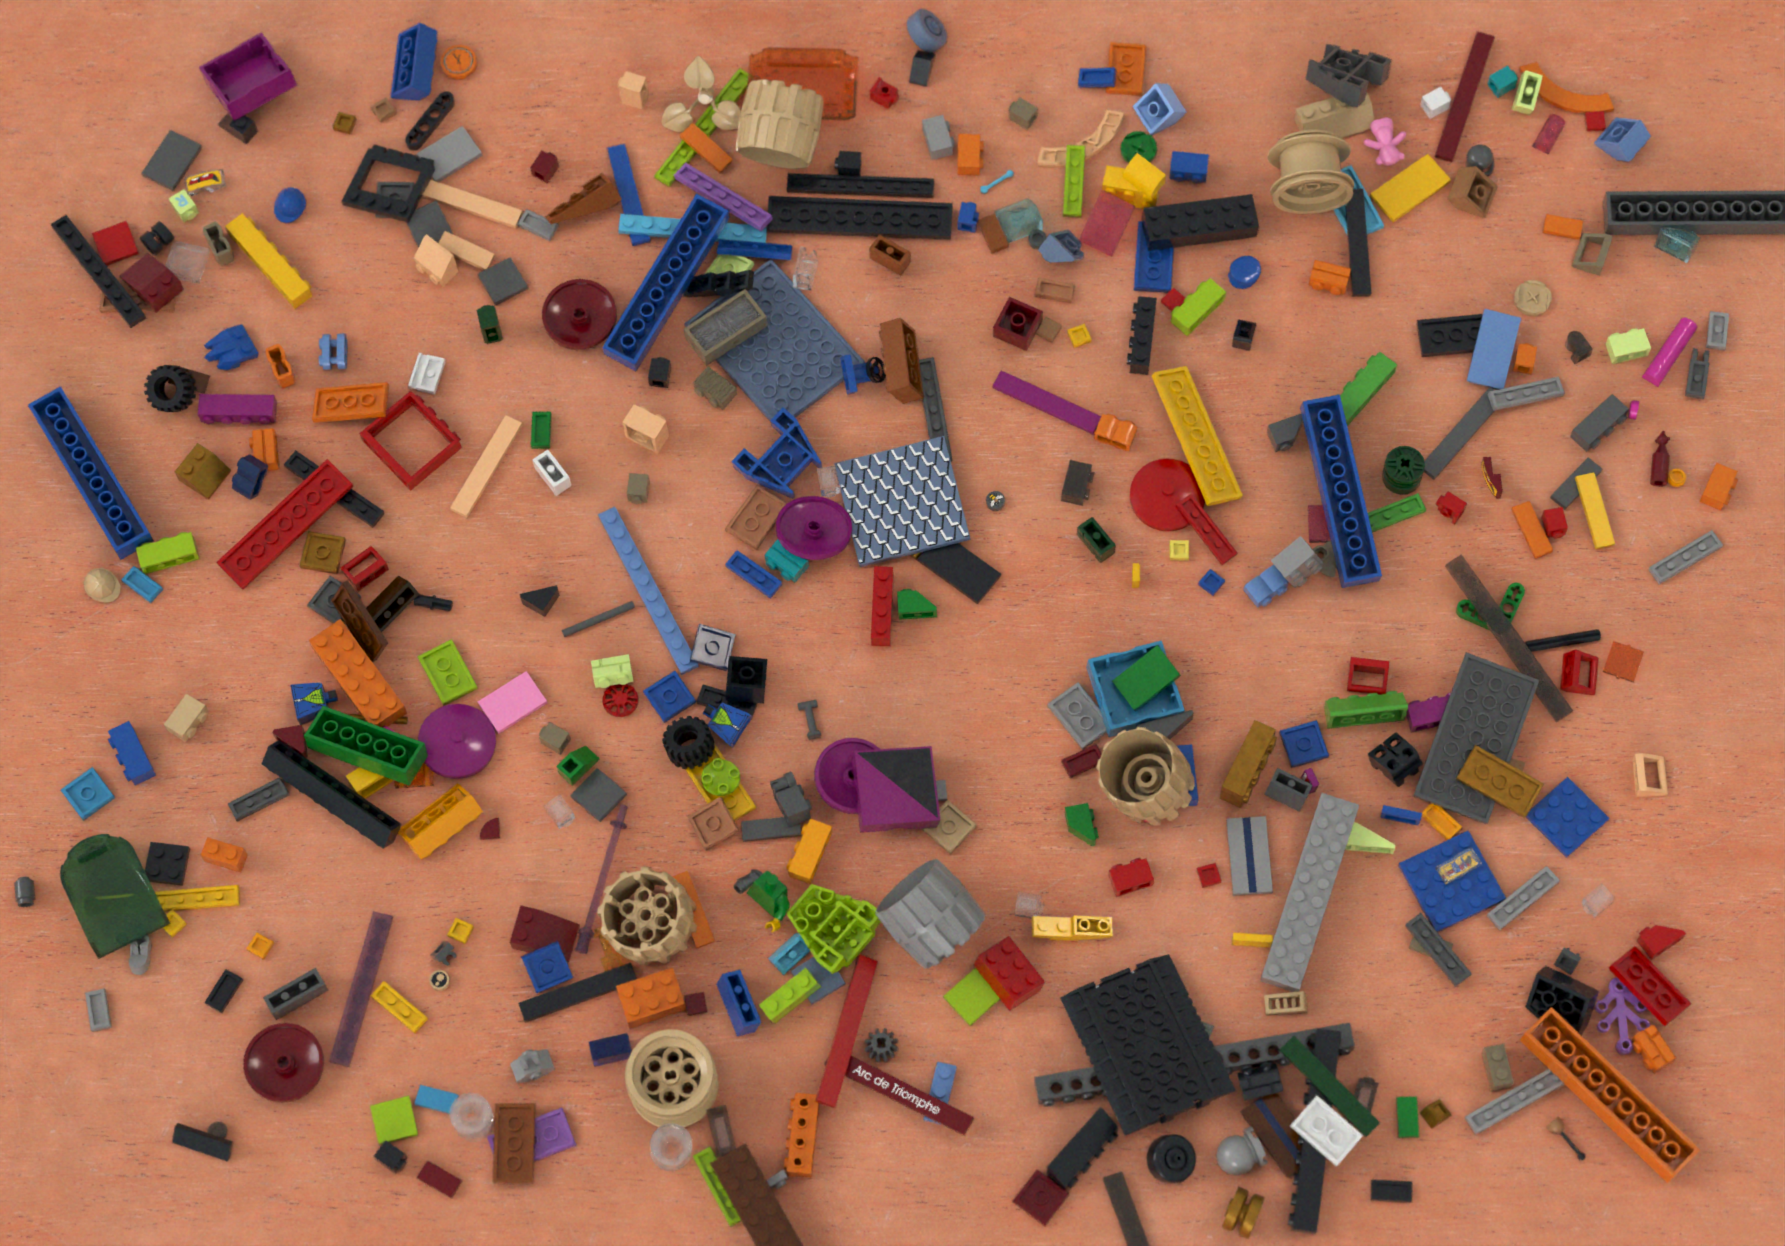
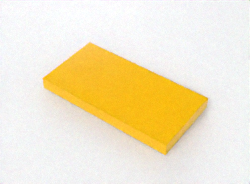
[1370,154,1451,222]
[685,744,756,821]

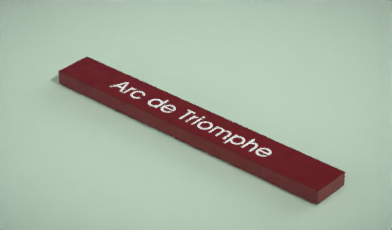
[824,1056,974,1136]

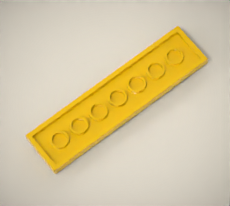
[1152,366,1243,506]

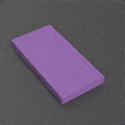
[487,1108,576,1162]

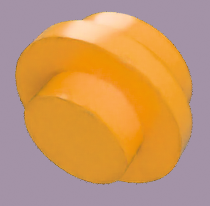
[1668,469,1686,487]

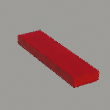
[1175,493,1238,565]

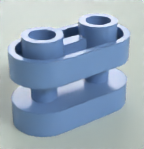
[319,333,347,370]

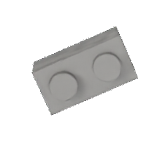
[922,115,955,160]

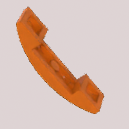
[672,871,715,948]

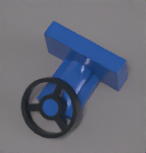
[840,354,886,395]

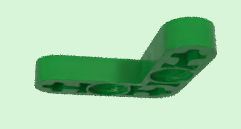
[1456,582,1525,634]

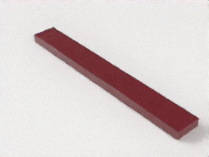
[1435,31,1495,162]

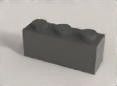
[1570,394,1629,452]
[263,968,328,1020]

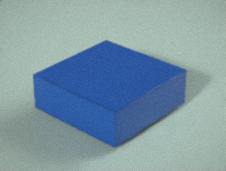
[1198,569,1225,596]

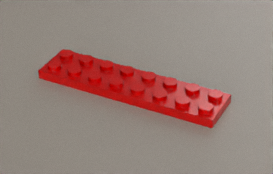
[216,459,354,590]

